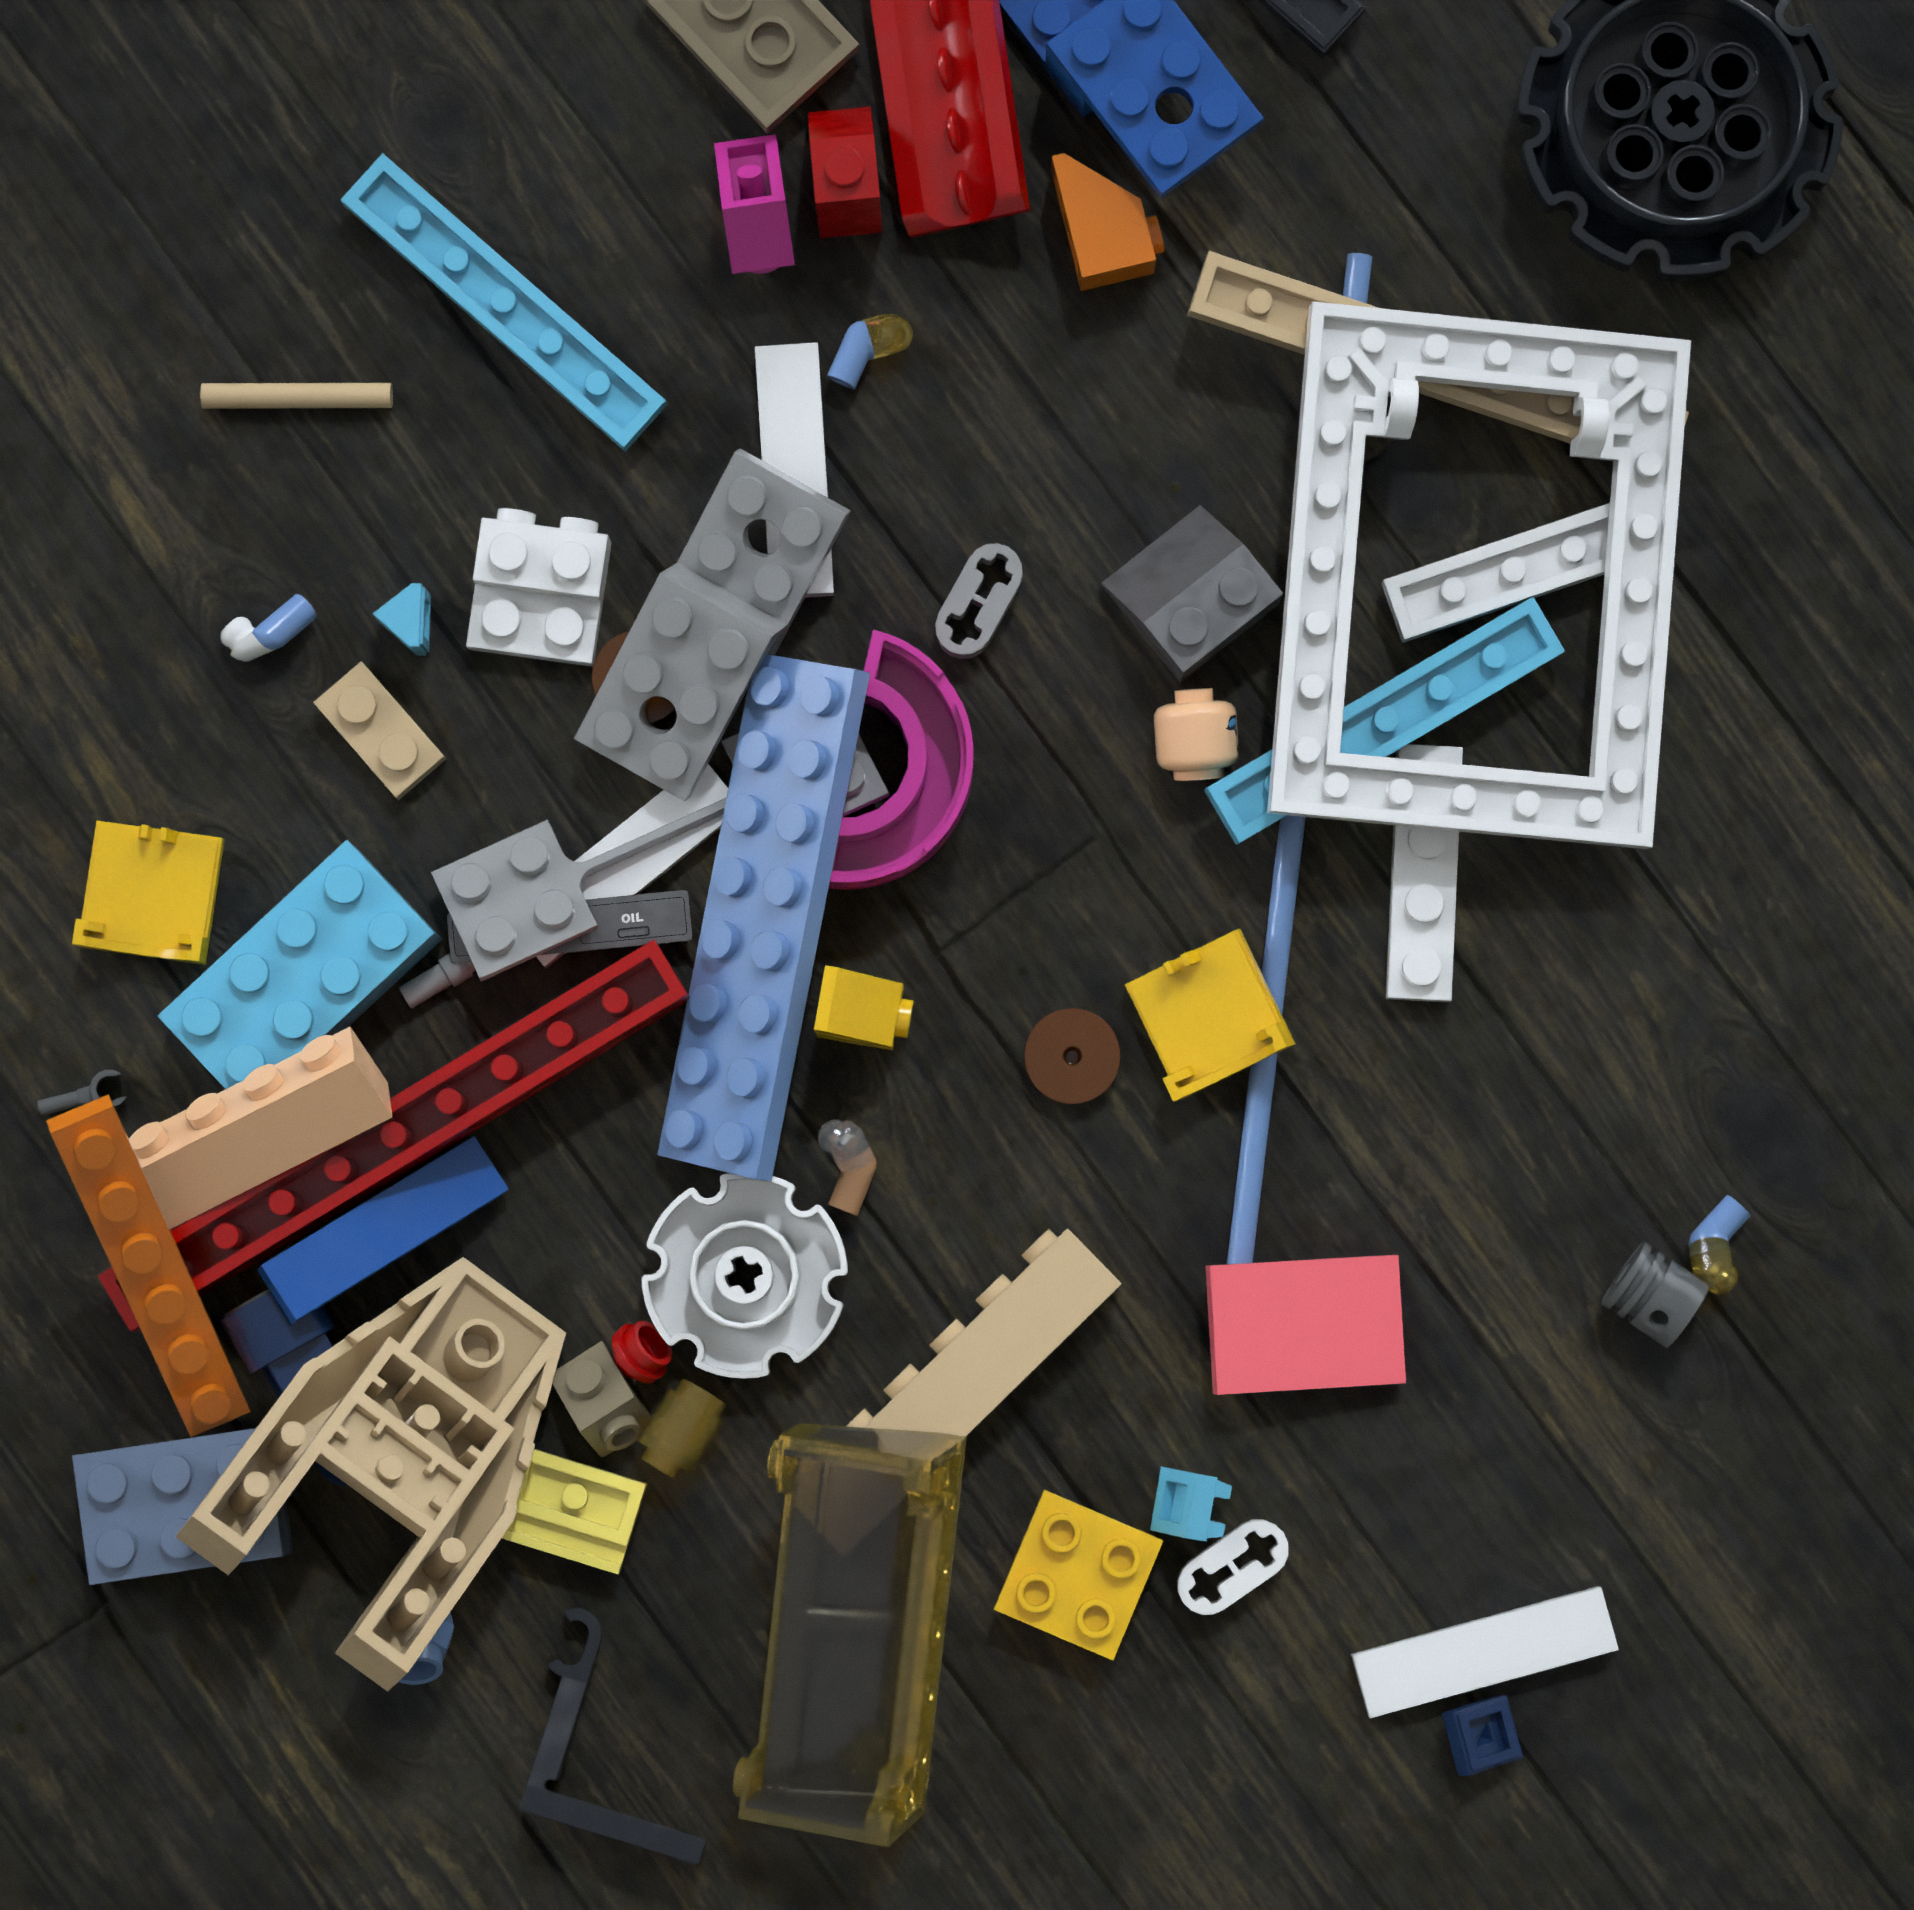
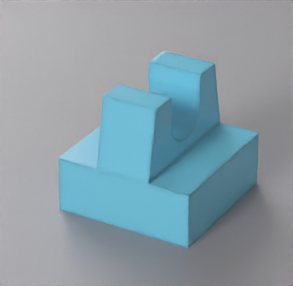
[1150,1467,1232,1541]

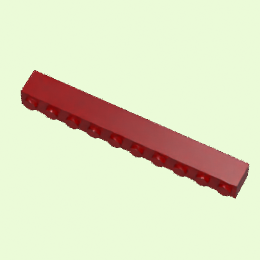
[98,939,690,1332]

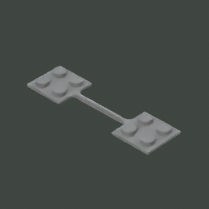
[431,733,889,981]

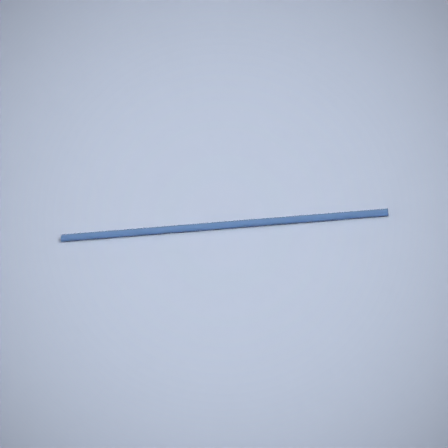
[1227,253,1372,1264]

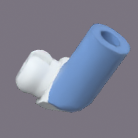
[221,594,316,662]

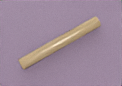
[200,383,393,409]

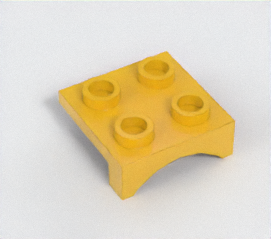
[72,820,225,965]
[1125,929,1295,1102]
[994,1490,1163,1660]

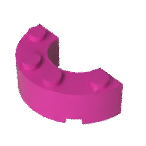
[829,630,973,890]

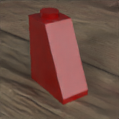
[808,106,882,238]

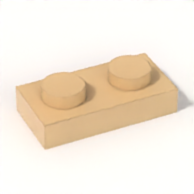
[313,661,446,800]

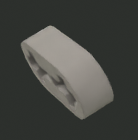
[935,543,1023,659]

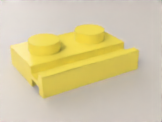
[502,1449,647,1574]

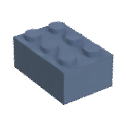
[72,1428,293,1585]

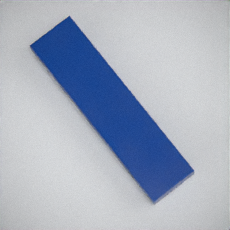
[257,1136,509,1324]

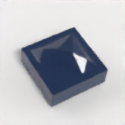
[1442,1695,1523,1776]

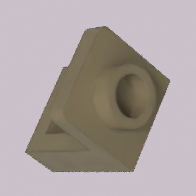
[552,1341,654,1457]

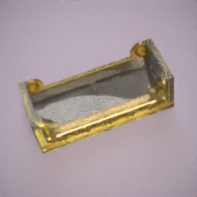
[733,1423,967,1847]

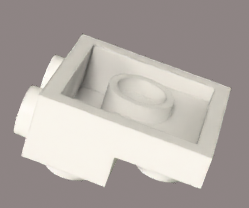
[466,508,612,667]

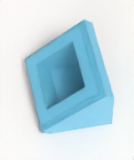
[373,583,431,656]

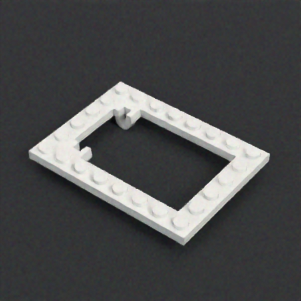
[1267,302,1691,849]

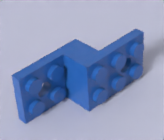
[999,0,1264,199]

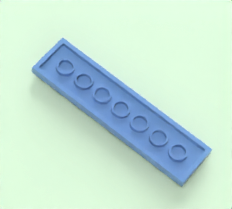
[657,654,870,1181]

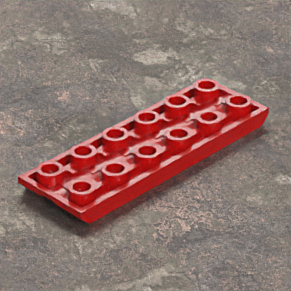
[870,0,1031,238]

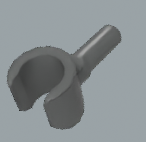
[38,1070,127,1116]

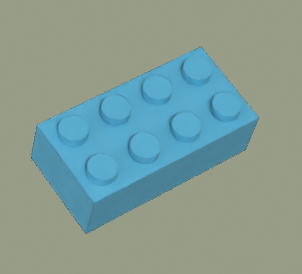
[158,840,442,1089]

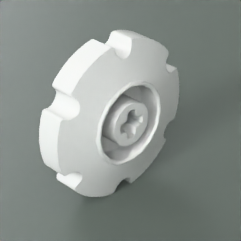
[642,1173,848,1379]

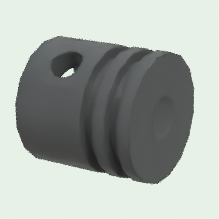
[1601,1242,1709,1348]

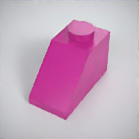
[714,134,795,274]

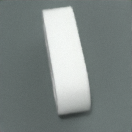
[1177,1519,1289,1615]

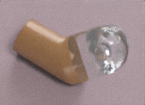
[818,1119,877,1216]

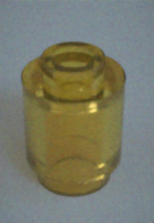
[637,1378,726,1479]

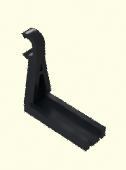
[519,1608,708,1865]

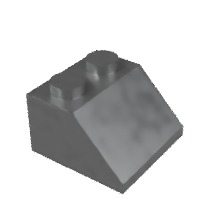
[1101,505,1283,682]

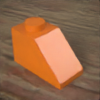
[1051,153,1164,291]

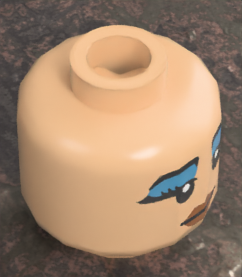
[1154,688,1239,781]

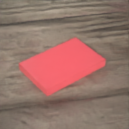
[1205,1255,1406,1395]

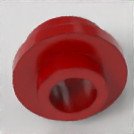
[612,1321,672,1384]

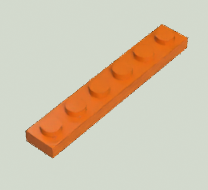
[46,1094,251,1437]

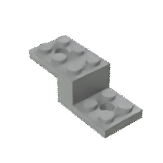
[574,448,851,801]

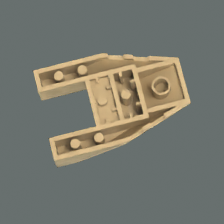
[175,1257,566,1692]

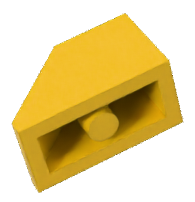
[814,965,914,1051]

